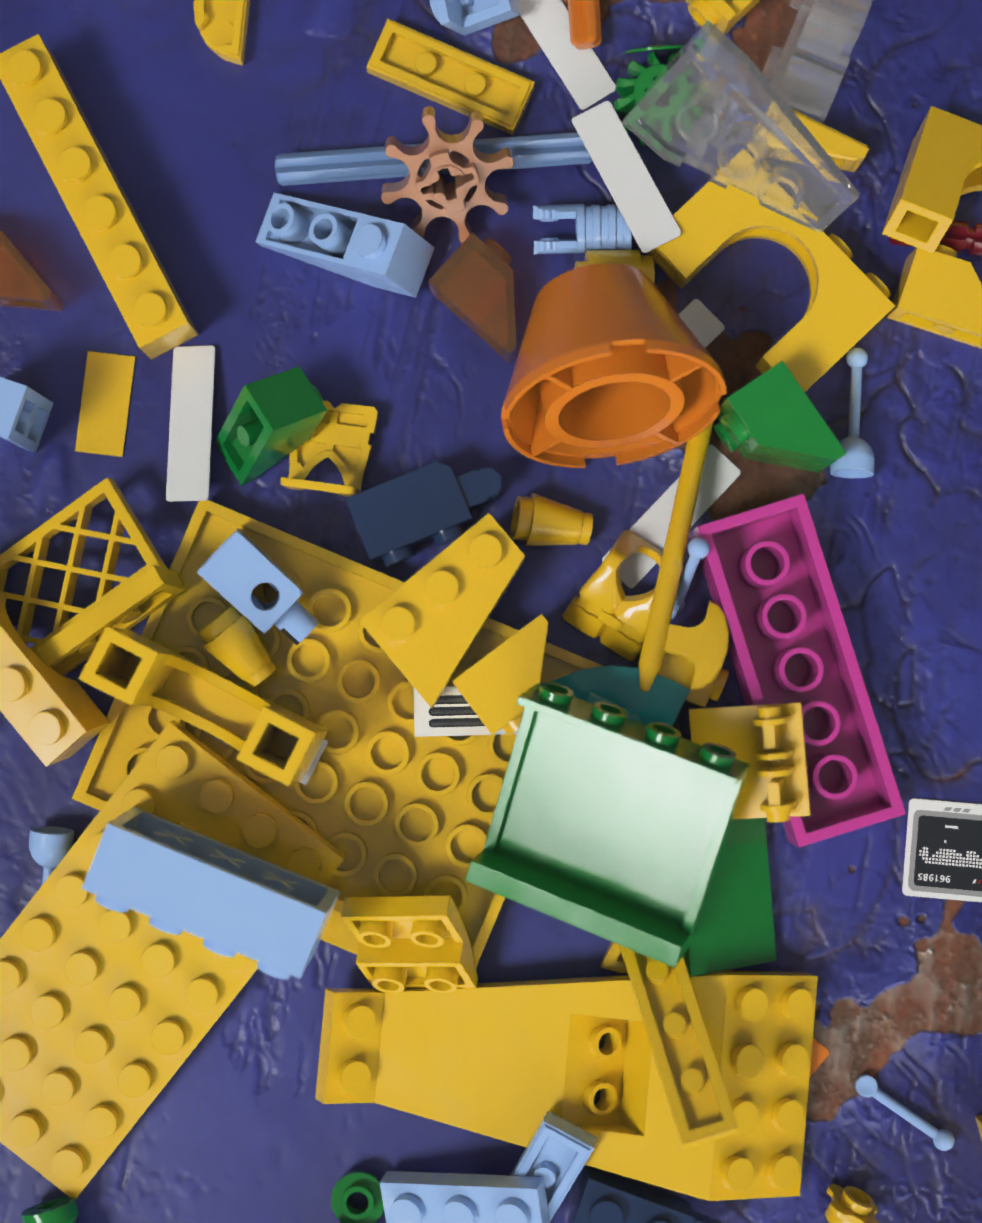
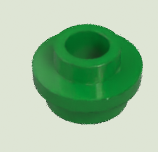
[331,1170,384,1223]

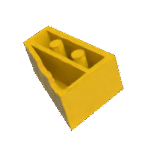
[359,513,525,708]

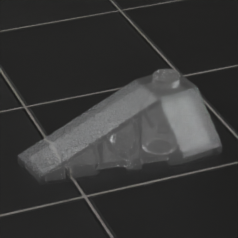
[622,20,860,233]

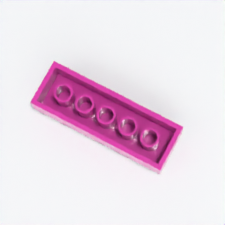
[691,494,906,847]

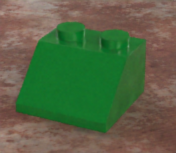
[714,360,847,473]

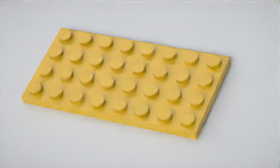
[0,720,346,1199]

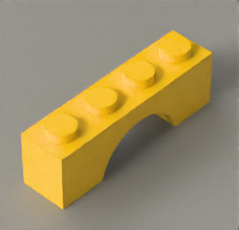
[0,588,110,767]

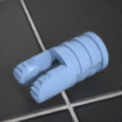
[533,204,632,255]

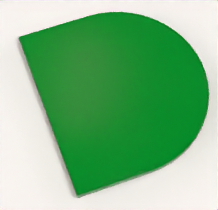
[623,44,689,55]

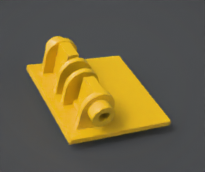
[689,702,811,822]

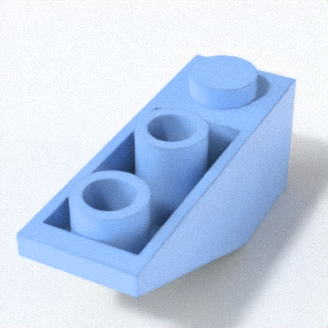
[255,193,434,298]

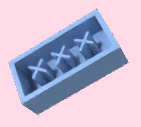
[81,807,340,979]

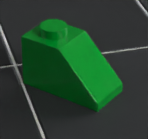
[214,366,327,486]

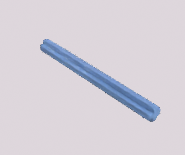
[275,132,593,186]

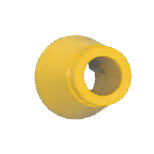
[510,493,593,546]
[198,605,277,689]

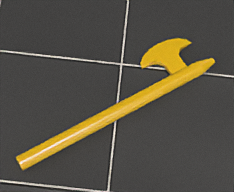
[639,421,729,692]

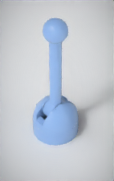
[830,347,875,479]
[29,826,74,885]

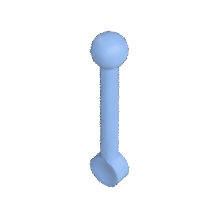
[671,537,710,620]
[854,1074,955,1151]

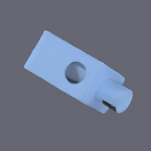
[197,527,319,645]

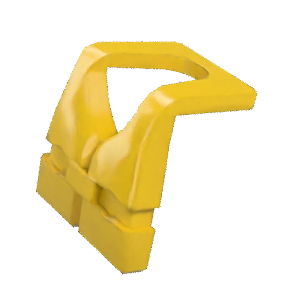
[280,400,379,497]
[562,530,684,662]

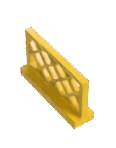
[0,477,186,676]

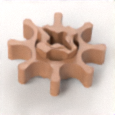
[381,106,514,244]

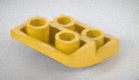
[341,896,478,993]

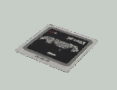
[902,798,982,902]

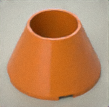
[501,263,726,468]

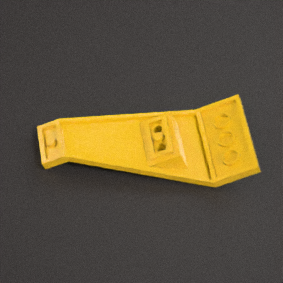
[315,971,818,1201]

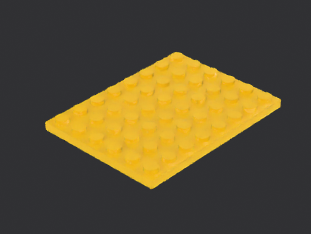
[72,500,602,967]

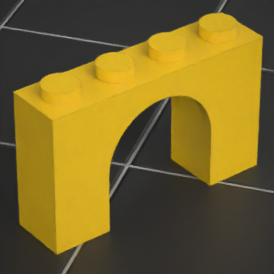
[882,106,982,254]
[646,149,895,392]
[79,626,328,786]

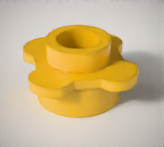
[825,1184,880,1223]

